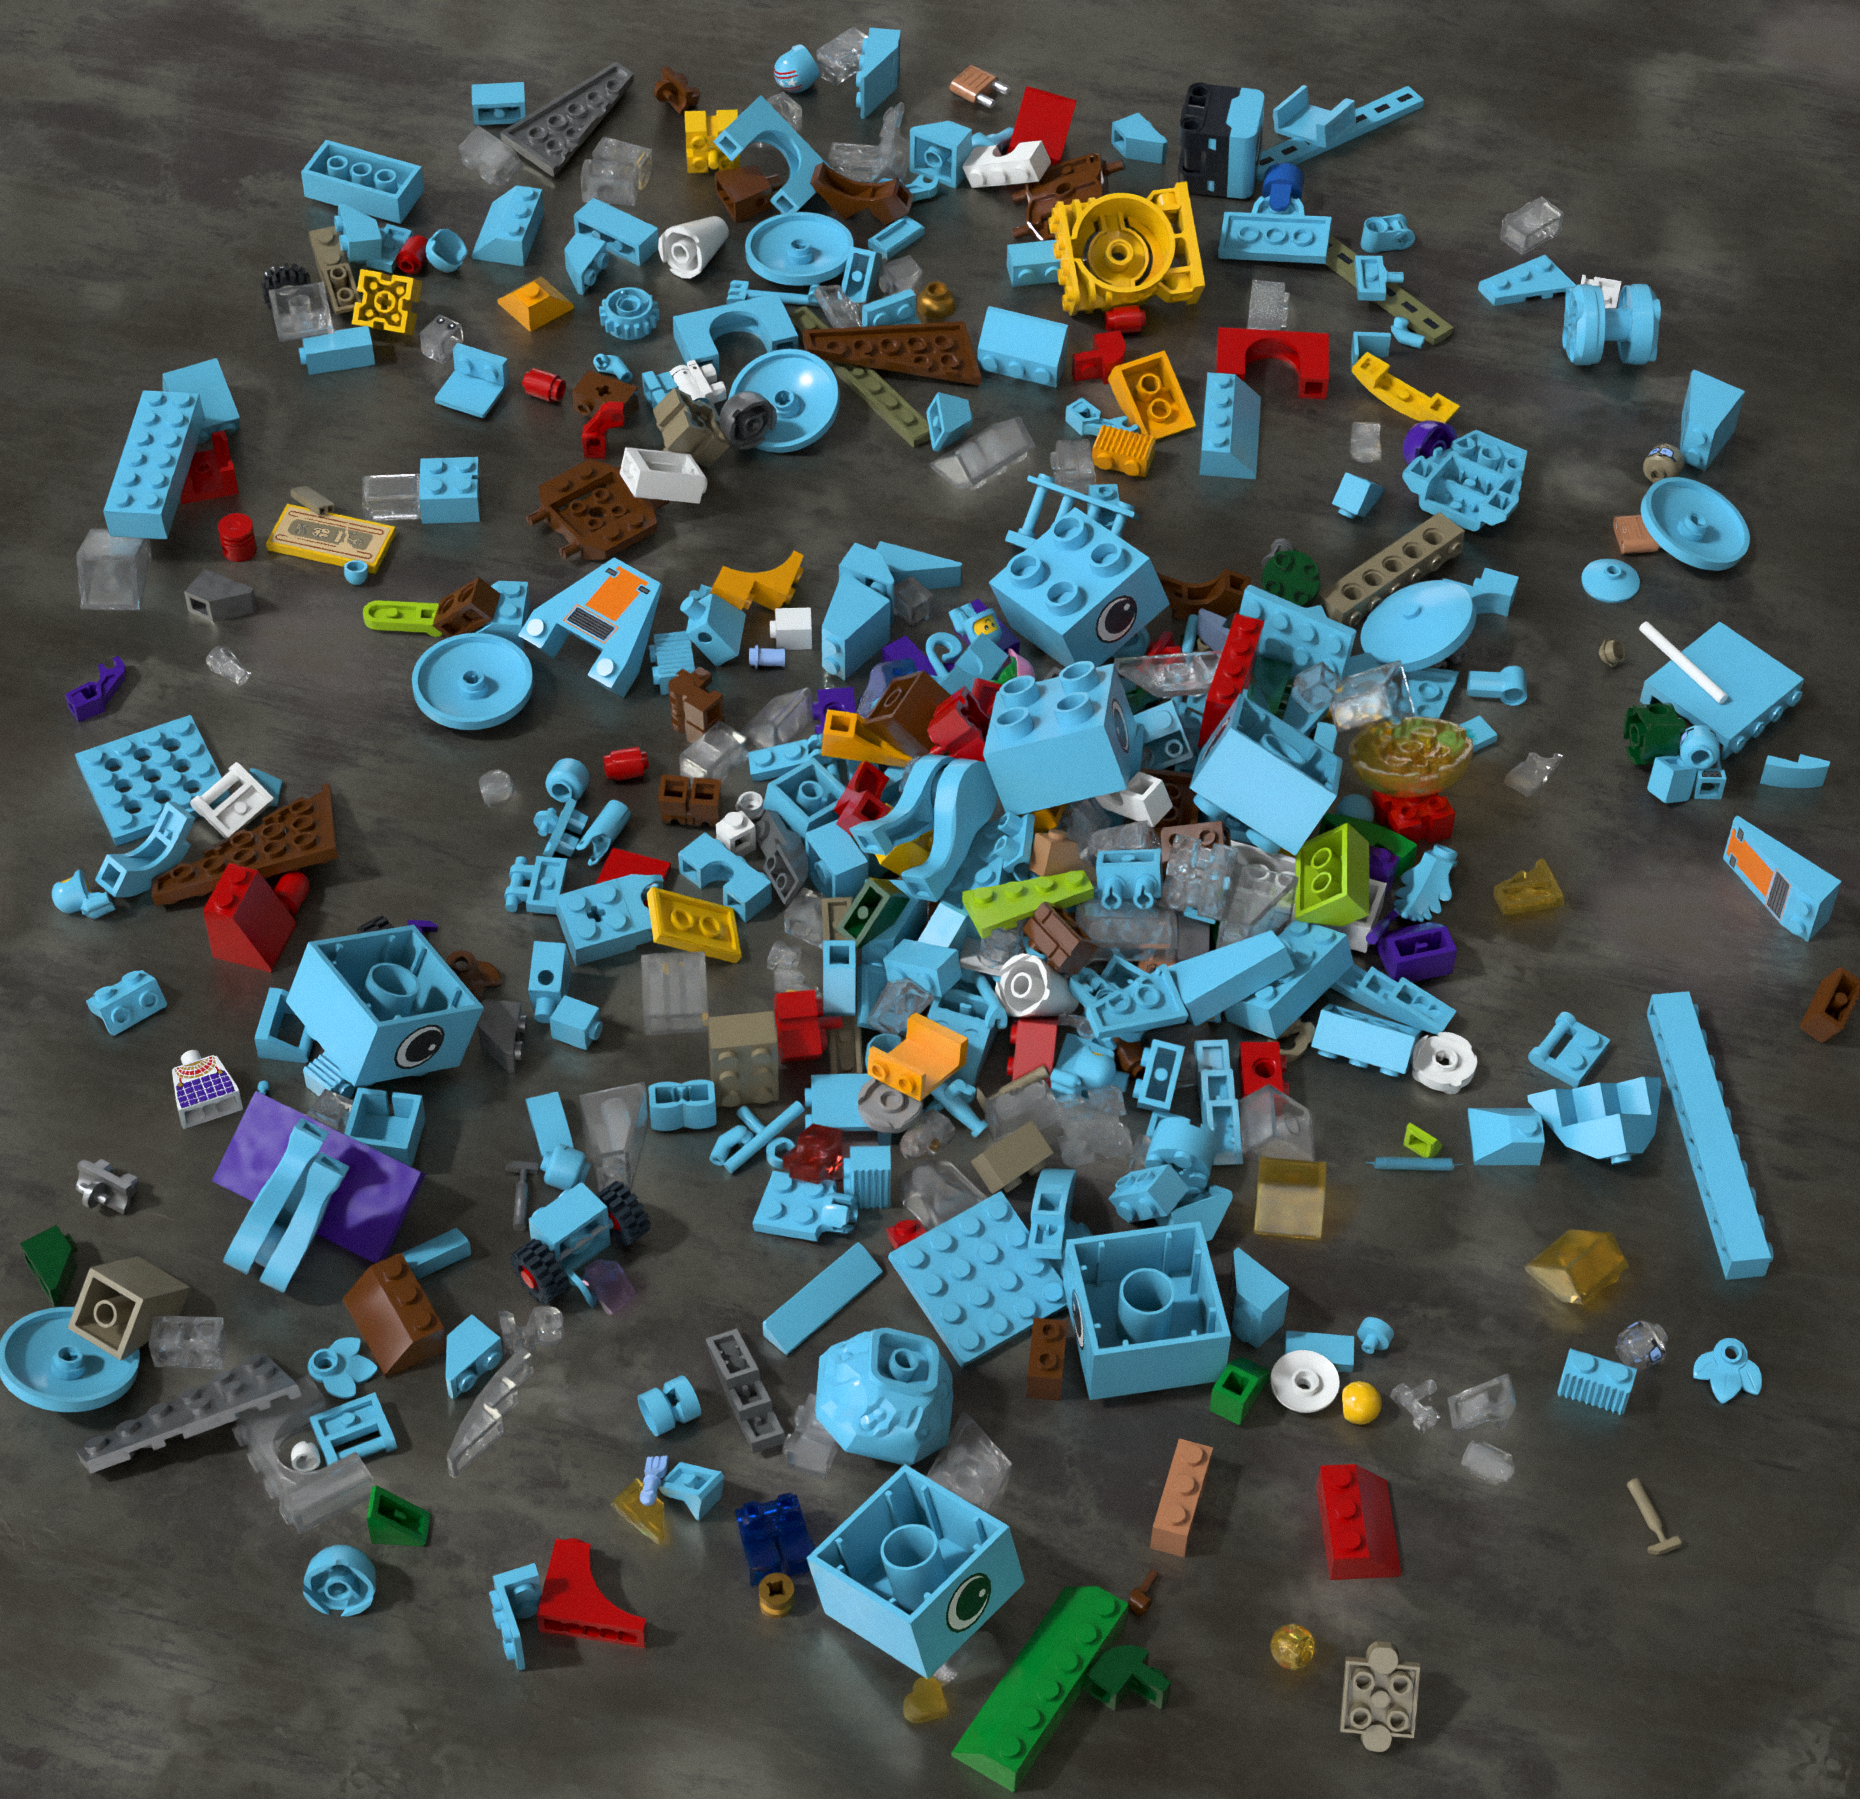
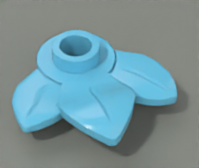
[308,1337,377,1399]
[1693,1338,1762,1404]

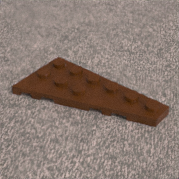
[802,321,982,386]

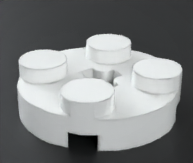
[1411,1032,1477,1094]

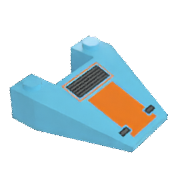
[518,558,662,698]

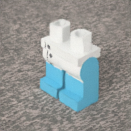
[642,360,727,409]

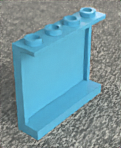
[1640,621,1804,760]

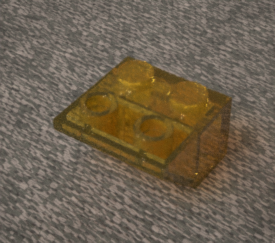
[1254,1157,1326,1240]

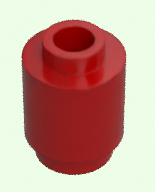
[396,235,428,274]
[1104,304,1146,334]
[522,368,566,402]
[603,746,649,781]
[273,871,310,916]

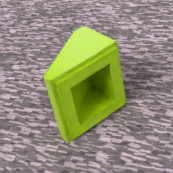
[1403,1123,1443,1159]

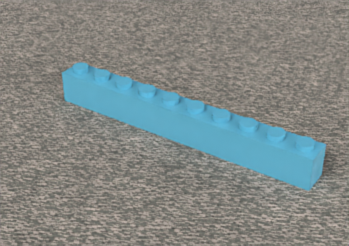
[1647,991,1774,1280]

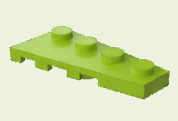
[962,870,1094,939]

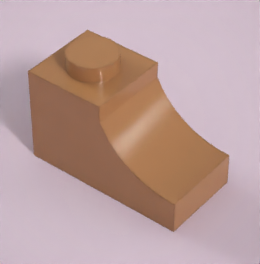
[1028,829,1097,881]

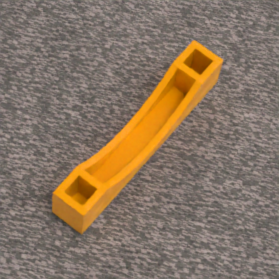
[821,709,917,769]

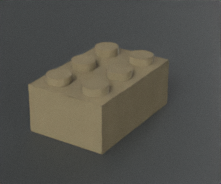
[707,1011,779,1107]

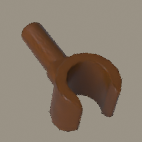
[1128,1570,1158,1617]

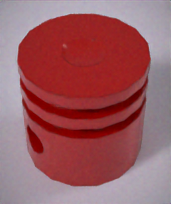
[218,513,257,562]

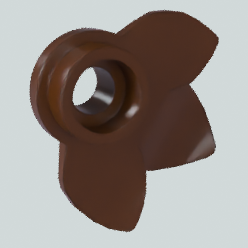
[446,950,501,1003]

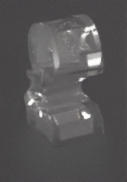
[498,1306,564,1357]

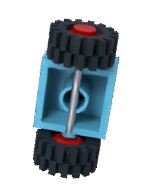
[510,1181,651,1305]

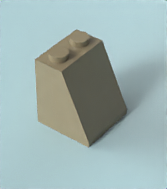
[67,1256,191,1360]

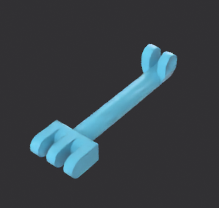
[726,280,821,307]
[960,968,1008,1029]

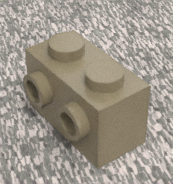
[970,1120,1054,1194]

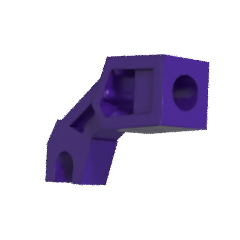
[65,656,127,722]

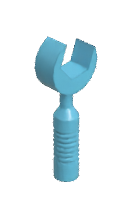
[737,1106,796,1169]

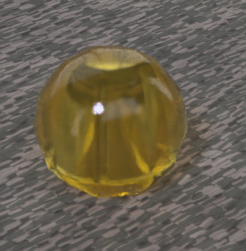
[1270,1624,1315,1670]

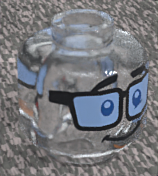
[1615,1320,1668,1371]

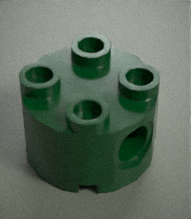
[1261,550,1320,608]
[1623,703,1686,765]

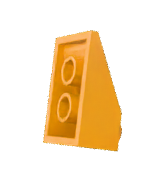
[1108,350,1196,440]

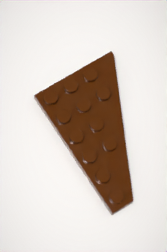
[151,783,339,906]

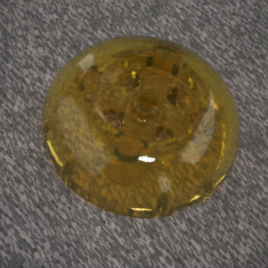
[1349,717,1473,798]

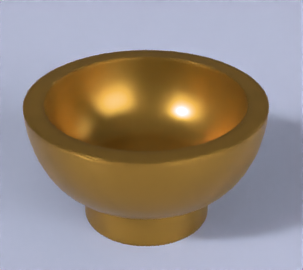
[916,281,956,319]

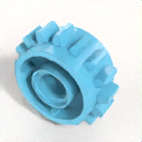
[599,287,660,340]

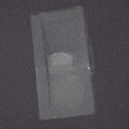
[1447,1373,1516,1433]

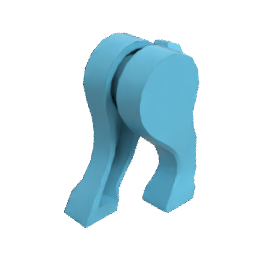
[849,754,998,902]
[223,1118,350,1294]

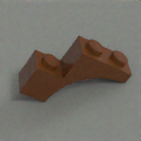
[810,162,914,226]

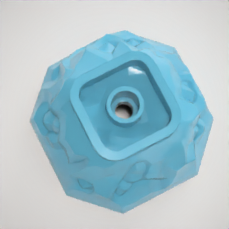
[815,1328,954,1467]

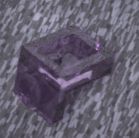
[580,1259,638,1314]

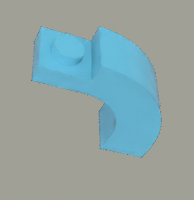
[95,801,195,897]

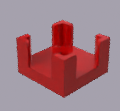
[180,430,239,504]

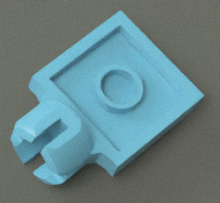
[752,1171,858,1241]

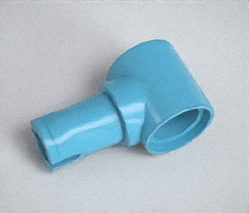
[971,127,1014,154]

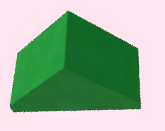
[366,1485,431,1547]

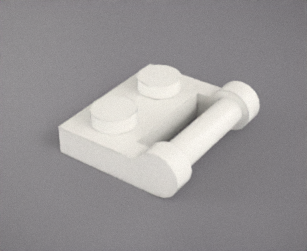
[190,762,274,839]

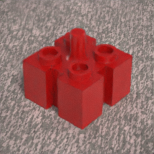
[927,686,991,762]
[1371,770,1456,847]
[773,989,843,1063]

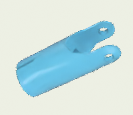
[576,800,632,866]

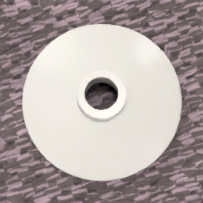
[1270,1350,1340,1413]

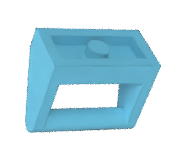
[254,988,314,1063]

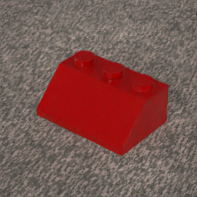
[1316,1464,1401,1580]

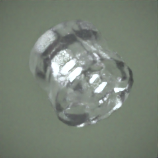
[767,940,803,978]

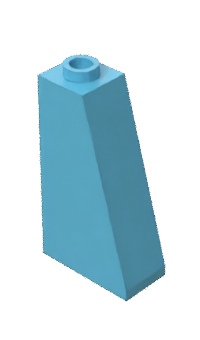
[1167,930,1295,1027]

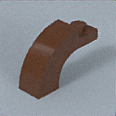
[1157,568,1251,621]

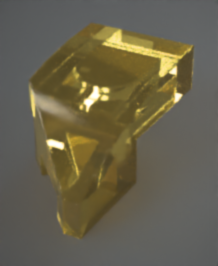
[611,1478,664,1544]

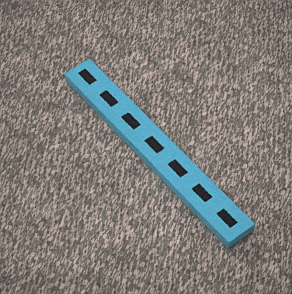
[1257,86,1424,182]

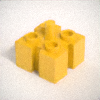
[685,109,740,173]
[352,269,423,336]

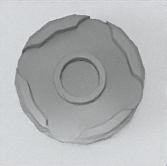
[858,1078,923,1133]

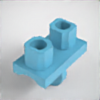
[533,797,589,857]
[994,811,1035,873]

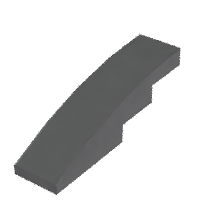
[705,1328,786,1454]

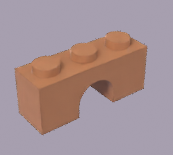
[1150,1438,1213,1557]

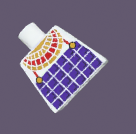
[172,1050,243,1129]

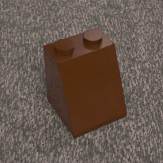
[862,670,951,761]

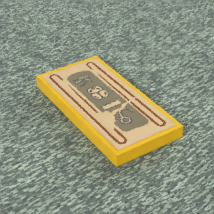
[266,504,396,574]

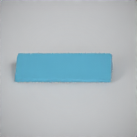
[763,1242,883,1356]

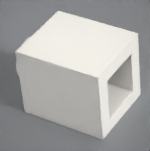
[770,608,812,650]

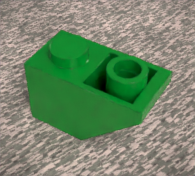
[1209,1356,1272,1426]

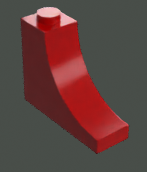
[536,1538,648,1648]

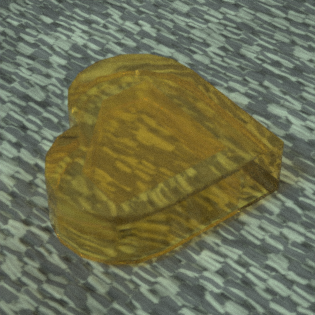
[903,1676,948,1723]

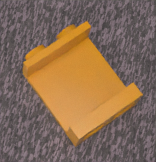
[867,1012,968,1101]

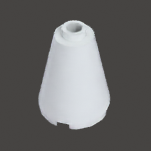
[658,216,729,278]
[995,953,1079,1018]

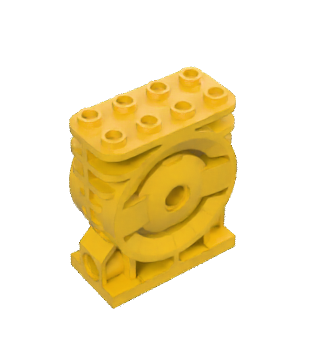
[1048,182,1205,316]

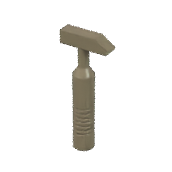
[976,1065,1050,1118]
[1627,1478,1682,1556]

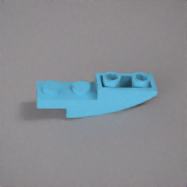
[1027,1168,1077,1259]

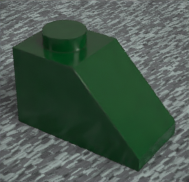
[835,877,910,948]
[20,1225,78,1308]

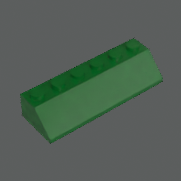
[951,1586,1129,1792]

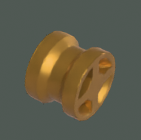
[759,1573,795,1618]

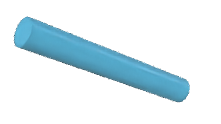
[723,1101,805,1174]

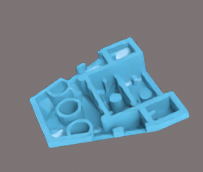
[1402,430,1527,532]

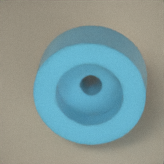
[1357,1317,1394,1354]

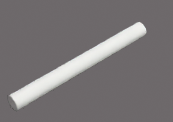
[1639,621,1728,704]

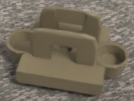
[1340,1641,1420,1752]

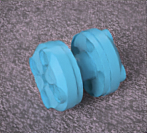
[1562,284,1661,365]

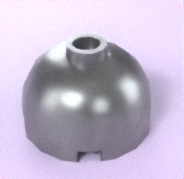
[719,391,777,450]

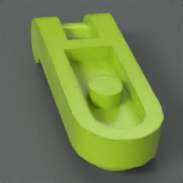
[363,600,443,637]

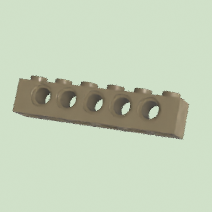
[1316,512,1465,627]

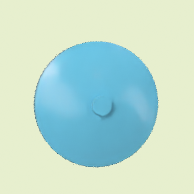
[745,212,854,286]
[728,349,840,453]
[1641,477,1750,571]
[1360,580,1477,672]
[412,633,533,730]
[0,1307,140,1412]

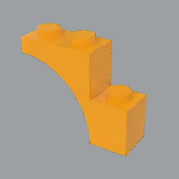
[709,550,804,611]

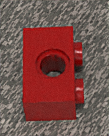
[1238,1042,1289,1114]

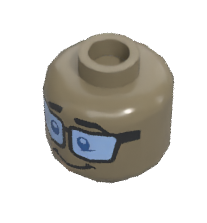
[1643,443,1685,483]

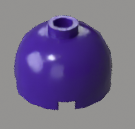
[1403,420,1458,466]

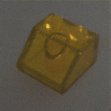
[1524,1229,1629,1305]

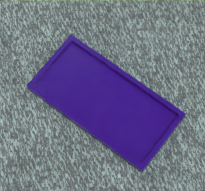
[212,1091,426,1263]

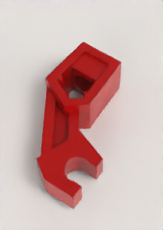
[581,401,625,459]

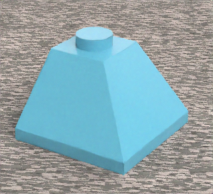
[1468,1108,1545,1165]
[1154,1182,1233,1242]

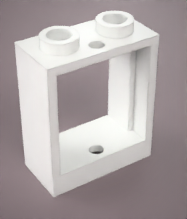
[620,447,707,503]

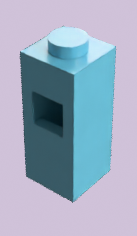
[298,326,375,375]

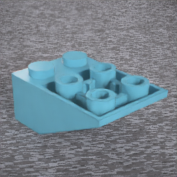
[856,28,901,119]
[927,988,999,1087]

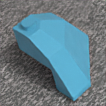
[1527,1076,1661,1164]

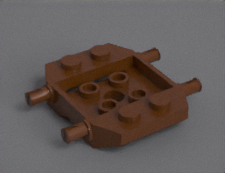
[1012,152,1125,241]
[526,459,670,560]

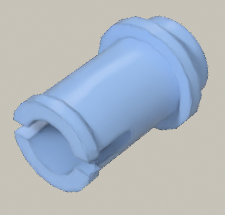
[749,645,785,669]

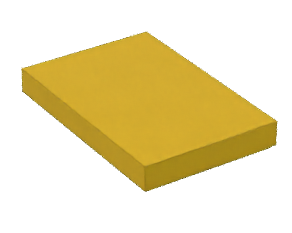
[647,887,742,963]

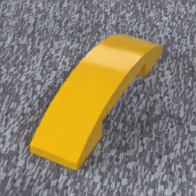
[1351,352,1460,423]

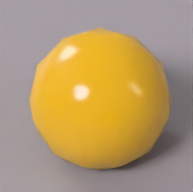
[1342,1381,1382,1425]

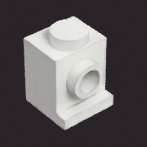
[716,810,756,857]

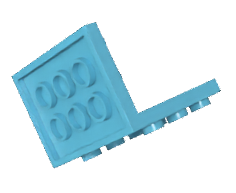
[1186,585,1357,737]

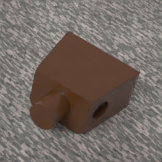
[715,165,782,223]

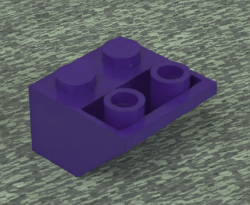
[1375,922,1457,982]

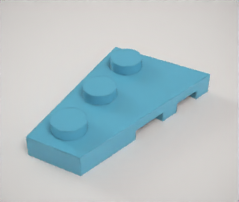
[1478,255,1576,306]
[1085,963,1188,1040]

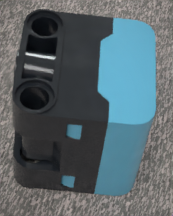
[1178,82,1265,199]

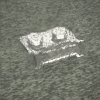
[827,142,884,183]

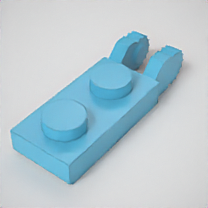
[748,733,834,782]

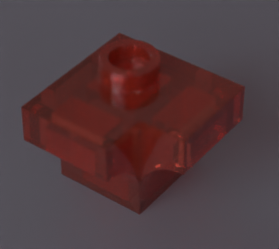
[783,1123,843,1185]

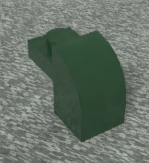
[1085,1645,1171,1711]

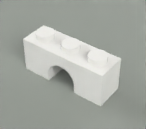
[962,140,1051,188]
[1084,772,1173,827]

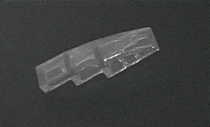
[446,1347,534,1478]

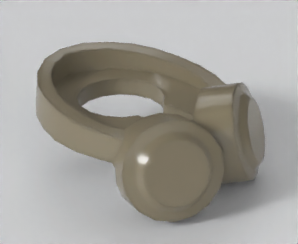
[1268,1017,1316,1063]

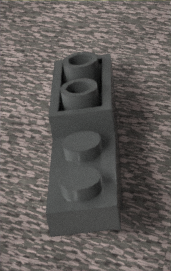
[756,809,809,906]

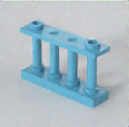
[1005,473,1141,549]

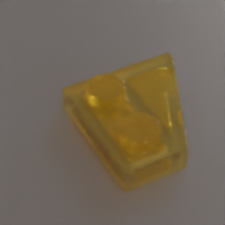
[1493,859,1564,916]

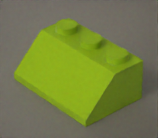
[1295,823,1369,927]

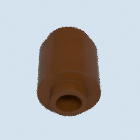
[1112,1037,1146,1080]

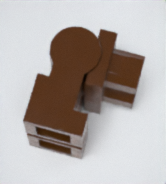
[668,667,726,752]
[657,774,723,828]

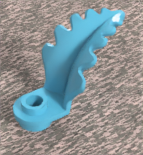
[1393,844,1458,922]

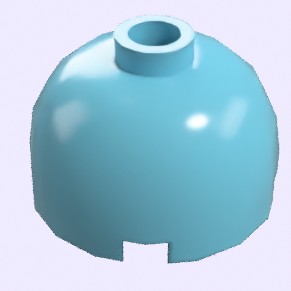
[303,1545,376,1617]

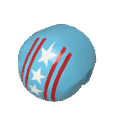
[774,44,820,93]

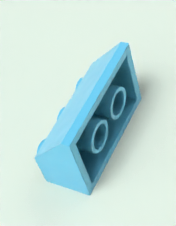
[471,185,544,266]
[977,306,1068,388]
[1311,1003,1422,1077]

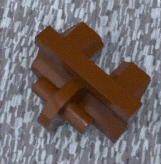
[654,66,700,114]

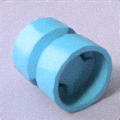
[637,1375,701,1436]

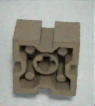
[653,387,730,468]

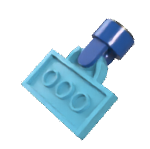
[1218,163,1332,264]

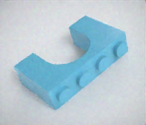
[713,95,830,214]
[673,293,799,375]

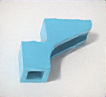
[1443,568,1519,617]

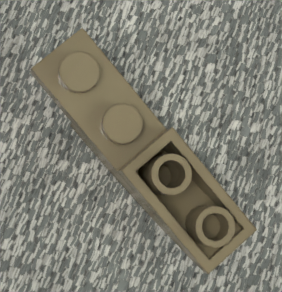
[308,226,361,315]

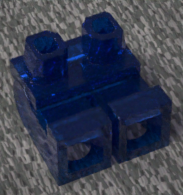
[735,1492,815,1586]

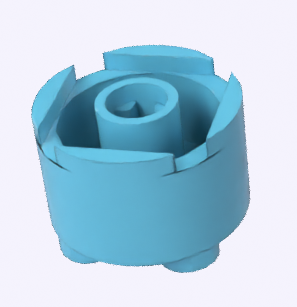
[1144,1117,1218,1189]

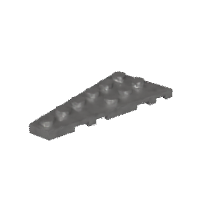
[500,61,634,177]
[76,1353,302,1474]

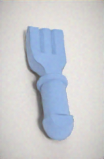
[640,1456,669,1506]

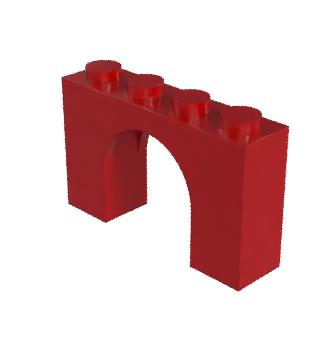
[1216,327,1329,400]
[1198,613,1265,748]

